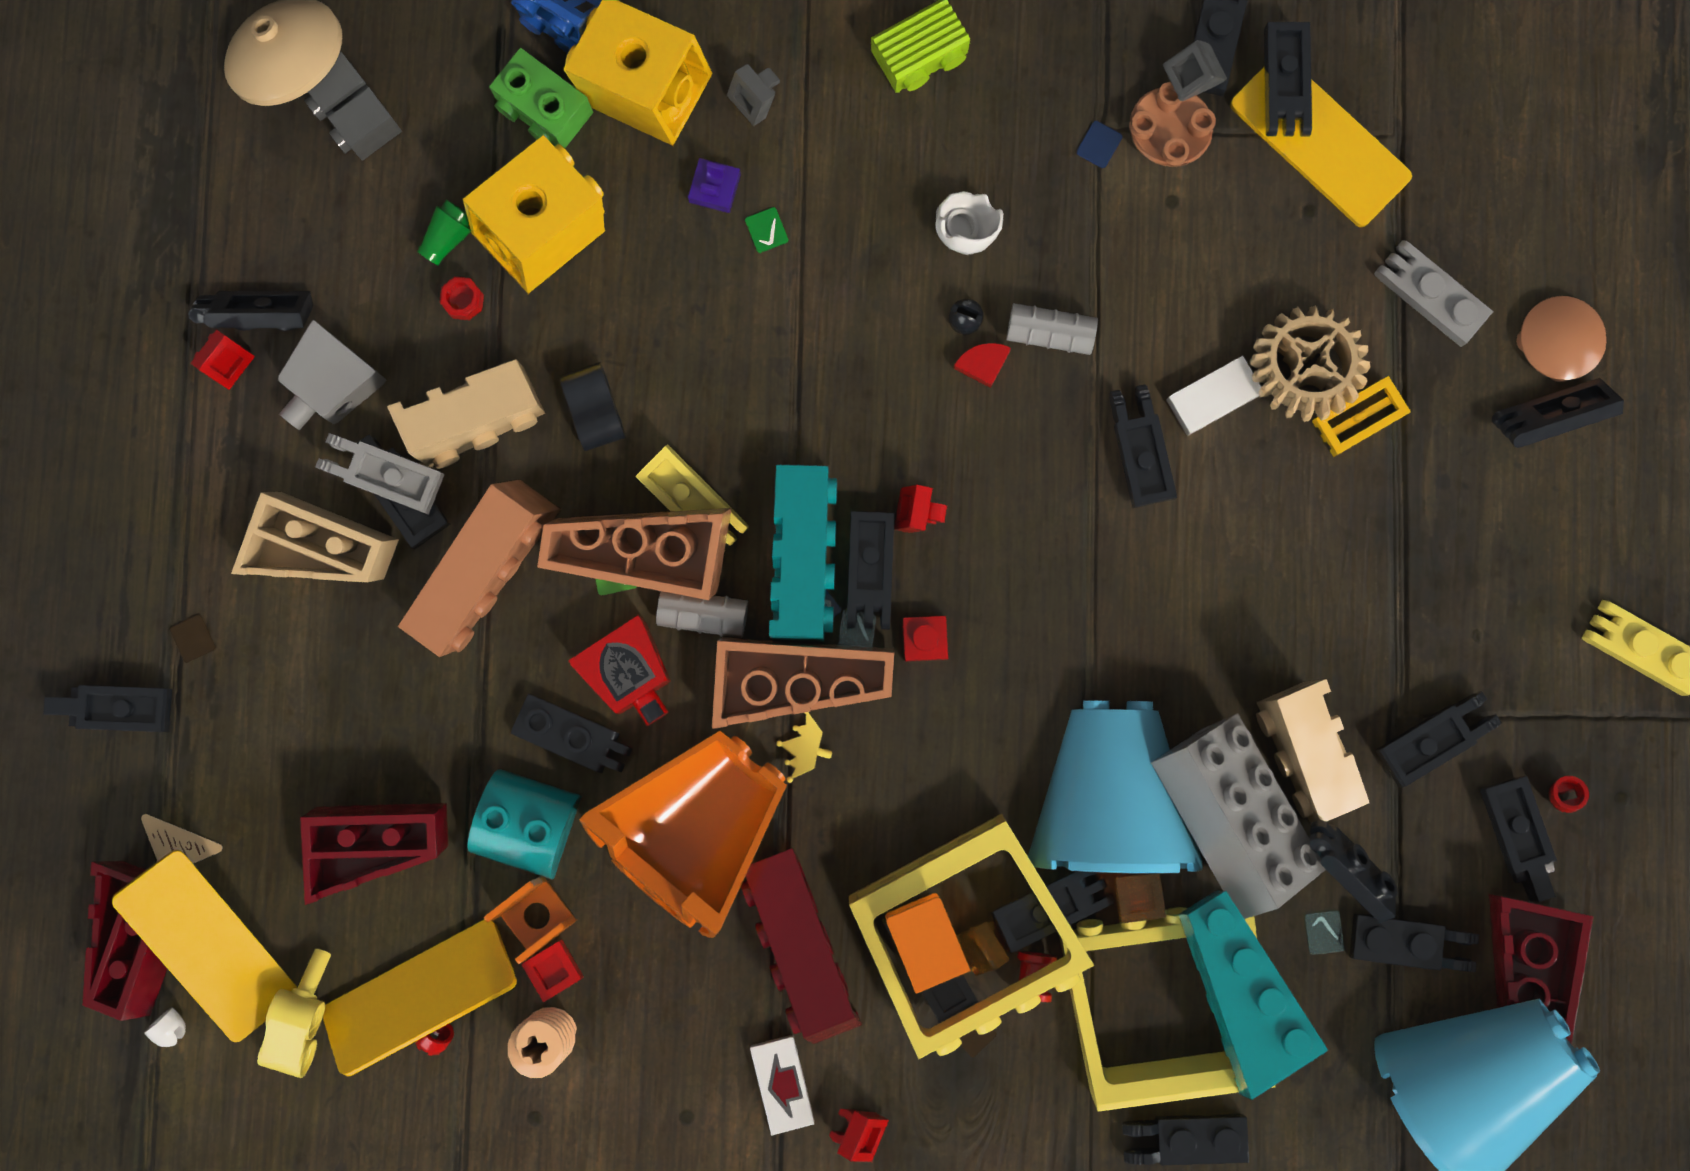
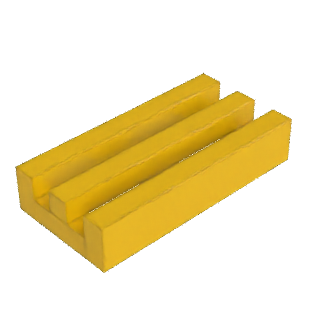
[1312,376,1411,457]

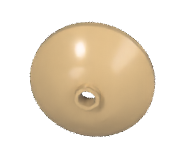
[224,0,342,106]

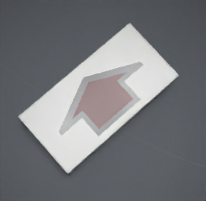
[750,1034,815,1136]

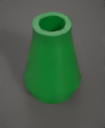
[417,199,471,266]

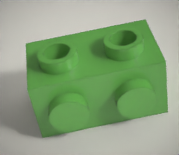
[489,47,594,148]

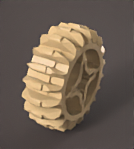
[1250,305,1370,422]

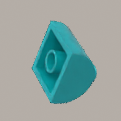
[468,769,582,879]

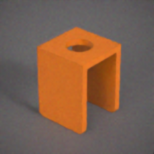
[483,876,577,964]
[885,893,970,994]

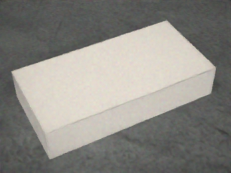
[1166,356,1261,436]

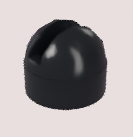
[949,298,983,335]

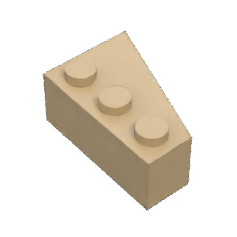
[387,359,545,469]
[231,492,399,582]
[1256,679,1369,822]

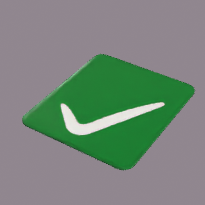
[745,207,789,253]

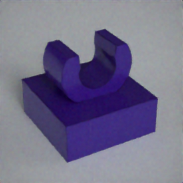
[688,158,741,213]

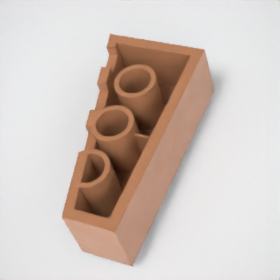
[398,480,561,657]
[537,508,732,600]
[712,637,894,729]

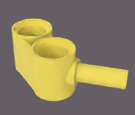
[257,949,331,1078]

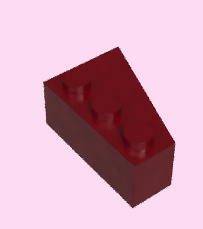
[300,803,449,905]
[82,861,167,1021]

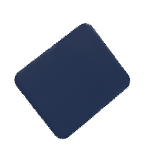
[1077,121,1122,168]

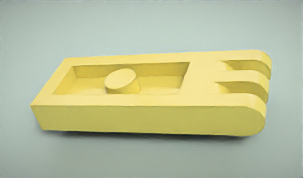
[635,444,749,552]
[1582,600,1690,696]

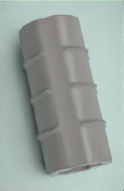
[1006,303,1098,355]
[656,591,748,638]

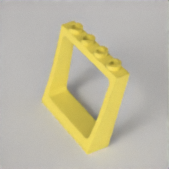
[849,814,1094,1059]
[1059,907,1276,1111]

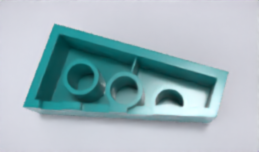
[769,465,837,642]
[1178,891,1328,1100]

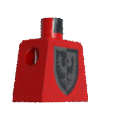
[568,615,671,726]

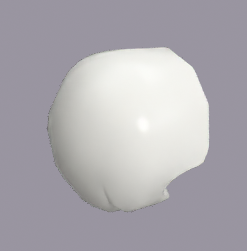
[936,191,1003,255]

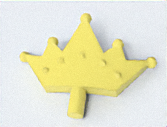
[776,712,832,783]

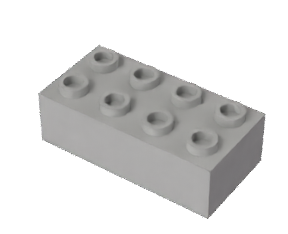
[1151,713,1326,919]

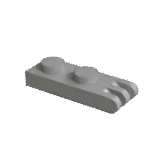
[1374,240,1493,347]

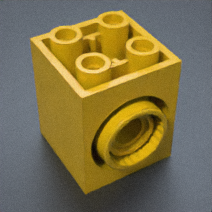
[563,0,713,146]
[463,135,605,294]

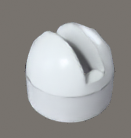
[144,1007,185,1047]

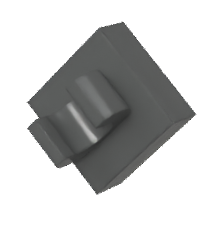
[727,64,780,126]

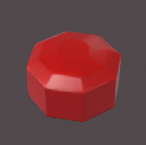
[440,276,484,321]

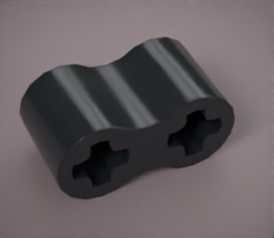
[559,362,626,451]

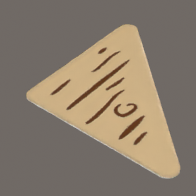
[141,814,223,863]

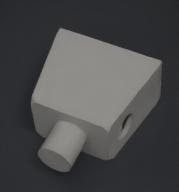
[278,320,387,430]

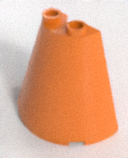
[579,731,787,938]

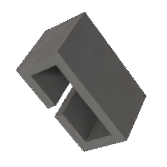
[304,52,402,161]

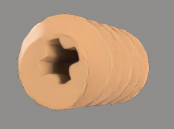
[508,1007,577,1078]

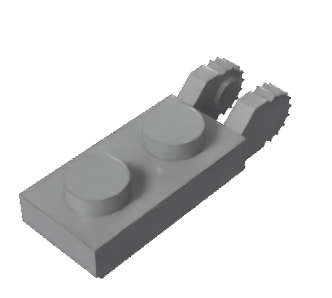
[315,433,445,515]

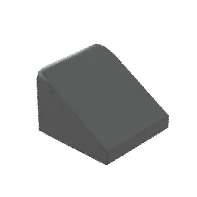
[1162,40,1227,101]

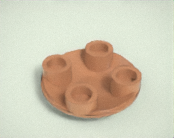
[1129,82,1216,167]
[1516,296,1606,382]

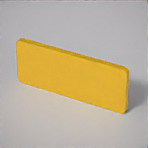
[1230,66,1412,227]
[112,850,297,1042]
[323,919,517,1076]

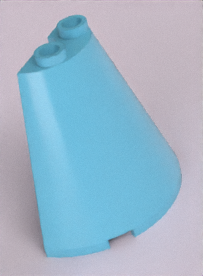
[1028,701,1203,873]
[1374,999,1600,1171]

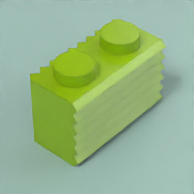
[871,0,970,93]

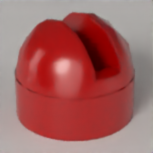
[1548,776,1589,813]
[415,1023,454,1056]

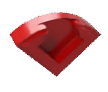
[953,343,1011,388]

